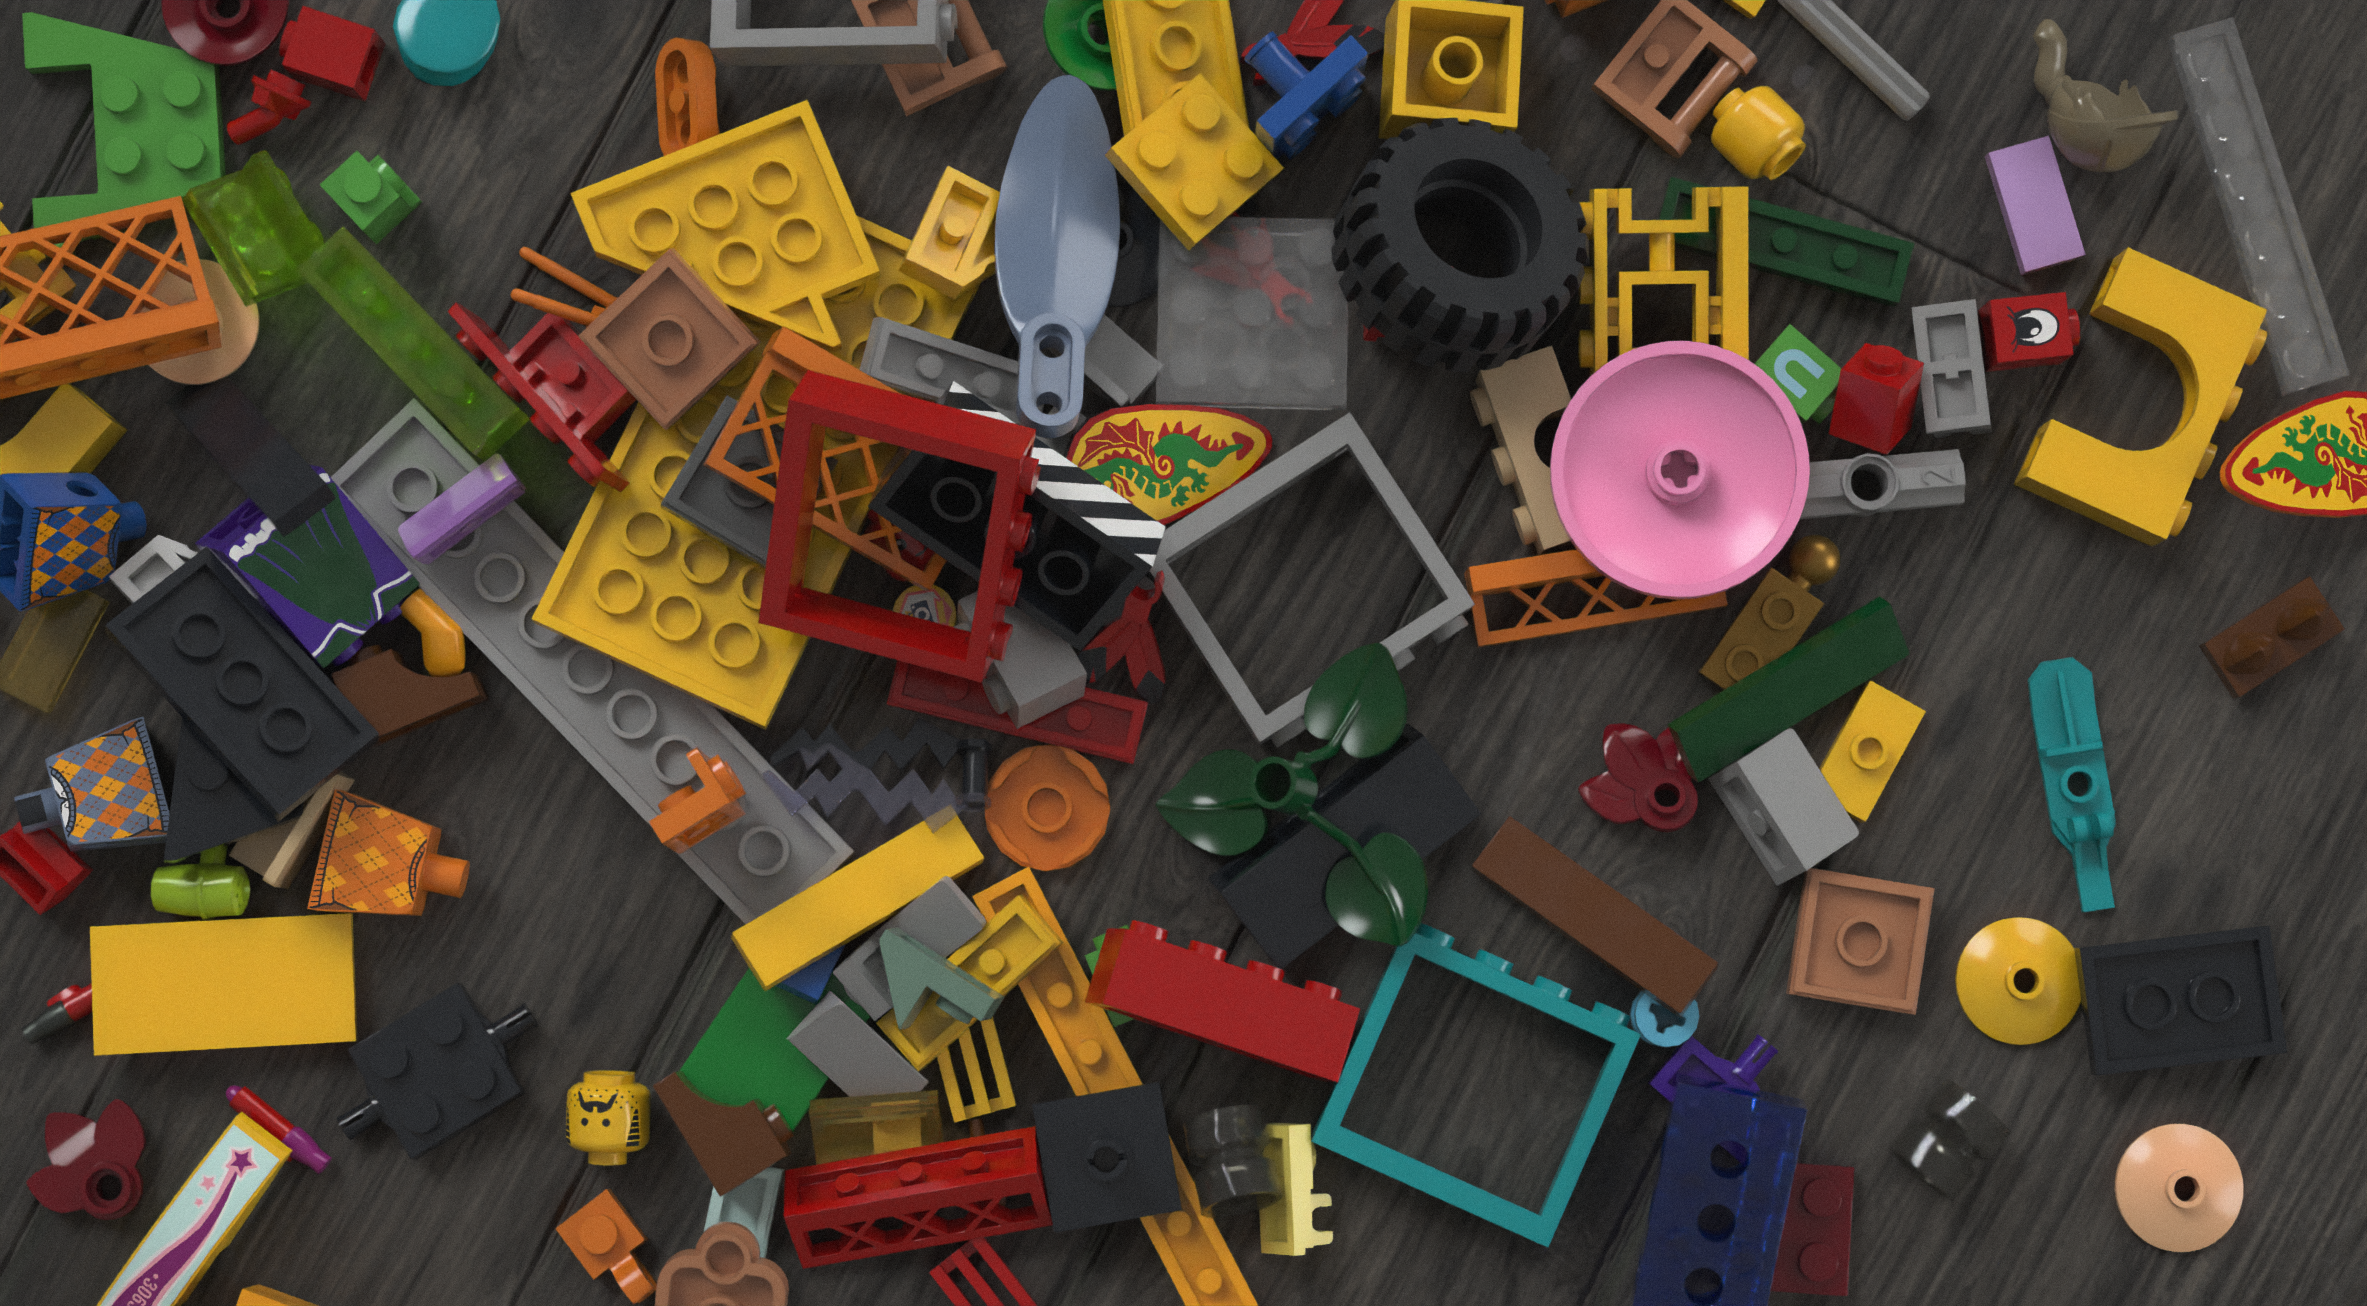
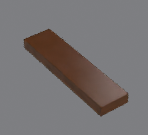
[1472,816,1718,1018]

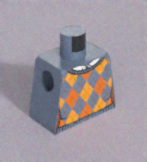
[14,717,170,851]

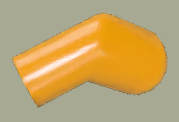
[400,589,466,677]

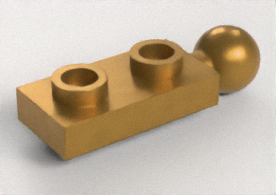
[1698,535,1840,690]

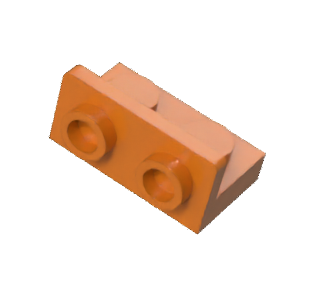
[649,747,746,854]

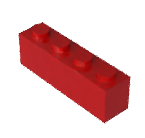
[1085,920,1361,1083]

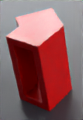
[0,821,93,915]

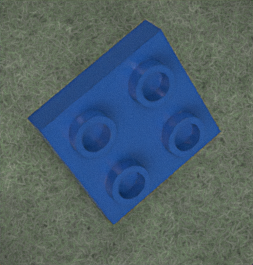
[1244,31,1368,160]

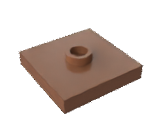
[578,248,761,430]
[1786,868,1934,1015]

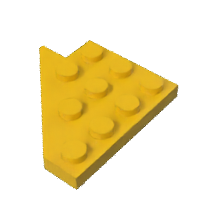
[570,100,881,353]

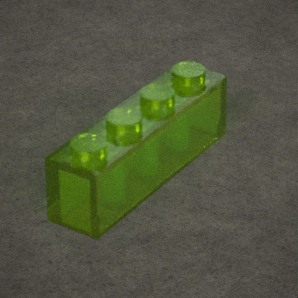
[297,226,530,462]

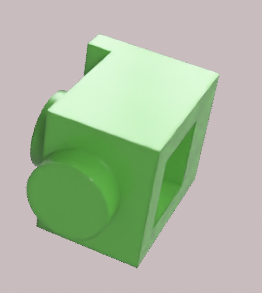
[320,151,422,244]

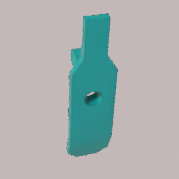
[2027,657,2116,913]

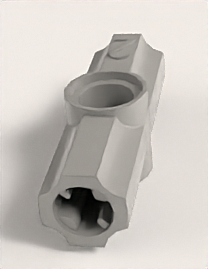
[1800,449,1966,519]

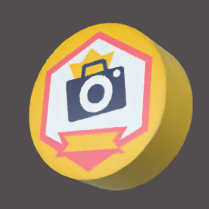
[893,585,957,627]

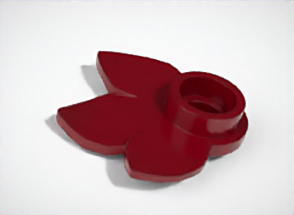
[1578,723,1698,832]
[26,1099,146,1220]

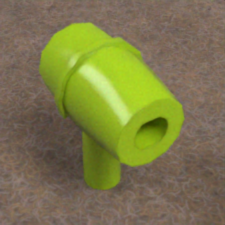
[151,844,250,920]

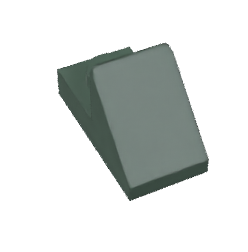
[879,928,1005,1030]

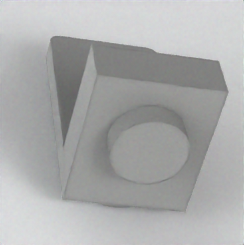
[833,876,986,1021]

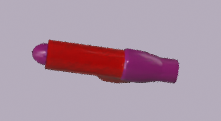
[226,1085,332,1175]

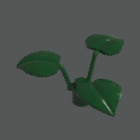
[1156,643,1428,947]

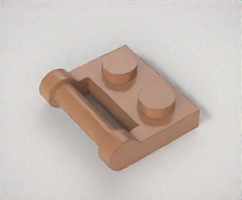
[851,0,1008,116]
[1591,0,1758,158]

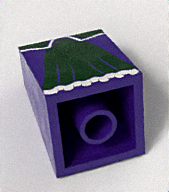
[195,465,420,668]

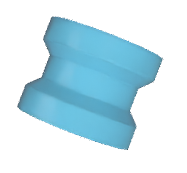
[1630,991,1699,1047]

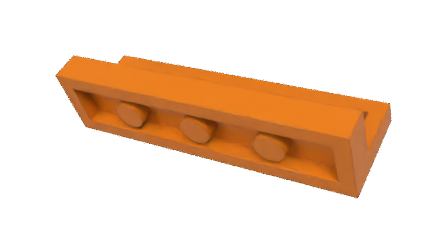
[1464,549,1728,648]

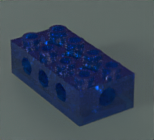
[1629,1073,1807,1306]

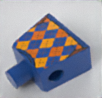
[0,472,147,611]

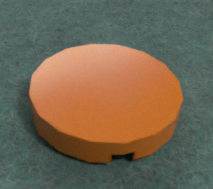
[984,745,1111,872]

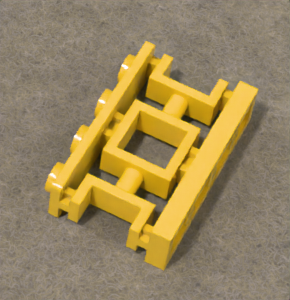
[1578,187,1749,376]

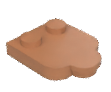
[655,1222,789,1306]

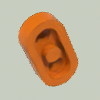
[655,38,720,156]

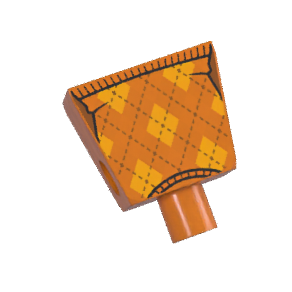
[307,789,470,916]

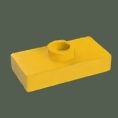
[1819,680,1926,823]

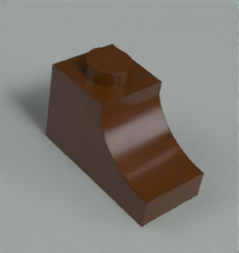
[332,645,489,748]
[653,1071,794,1197]

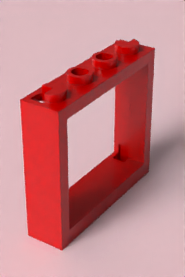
[758,370,1041,683]

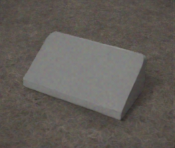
[786,991,929,1122]

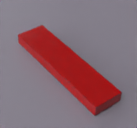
[887,660,1148,765]

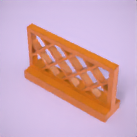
[0,196,222,399]
[703,327,946,591]

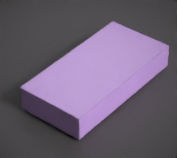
[1985,136,2086,276]

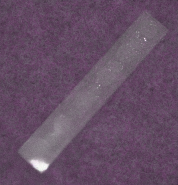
[2167,17,2349,396]

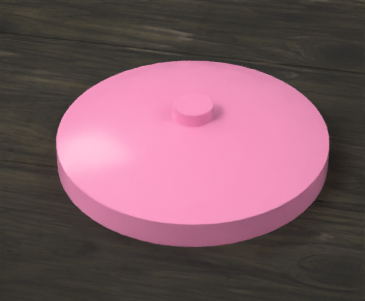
[1550,341,1810,599]

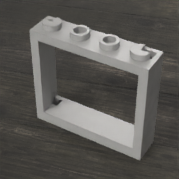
[710,0,958,67]
[1147,412,1475,748]

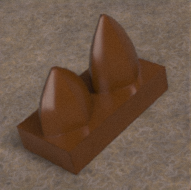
[2199,576,2345,699]

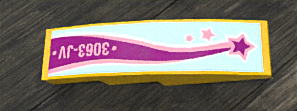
[97,1112,293,1306]

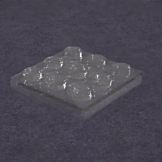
[1156,217,1348,410]

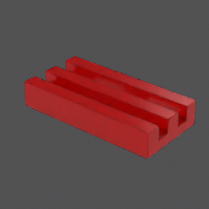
[929,1237,1038,1306]

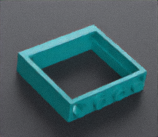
[1311,923,1641,1247]

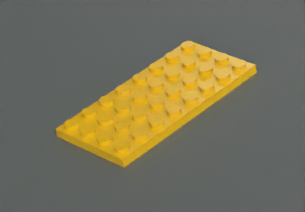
[531,216,981,730]

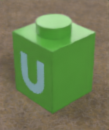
[1755,324,1841,425]

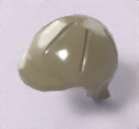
[2033,19,2179,173]

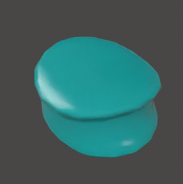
[393,0,501,86]

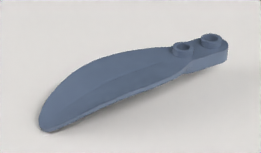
[994,75,1120,438]

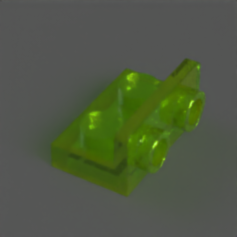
[182,150,328,307]

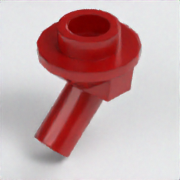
[227,69,312,145]

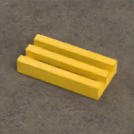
[937,1017,1017,1123]

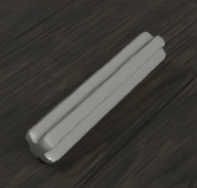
[1778,0,1930,121]

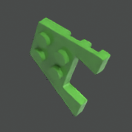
[22,12,226,258]

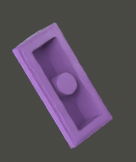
[398,454,526,565]

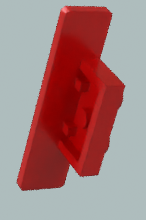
[447,302,637,492]

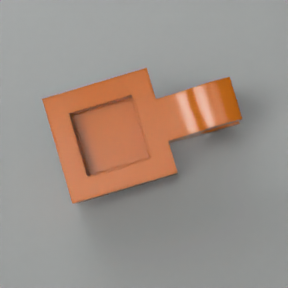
[555,1189,657,1304]

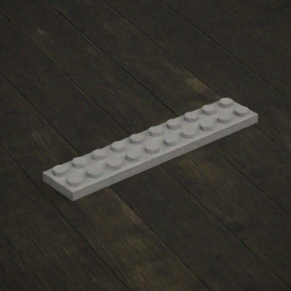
[331,398,856,924]

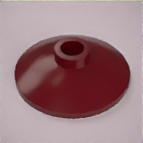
[161,0,289,66]

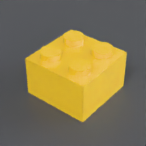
[1379,0,1524,139]

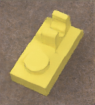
[1255,1123,1333,1256]

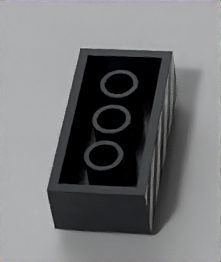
[867,381,1166,651]

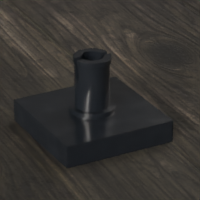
[1032,1082,1182,1233]

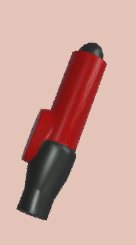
[22,983,93,1045]

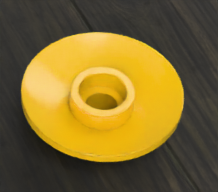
[1955,917,2081,1045]

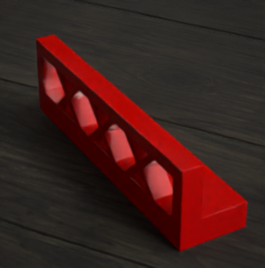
[784,1126,1053,1269]

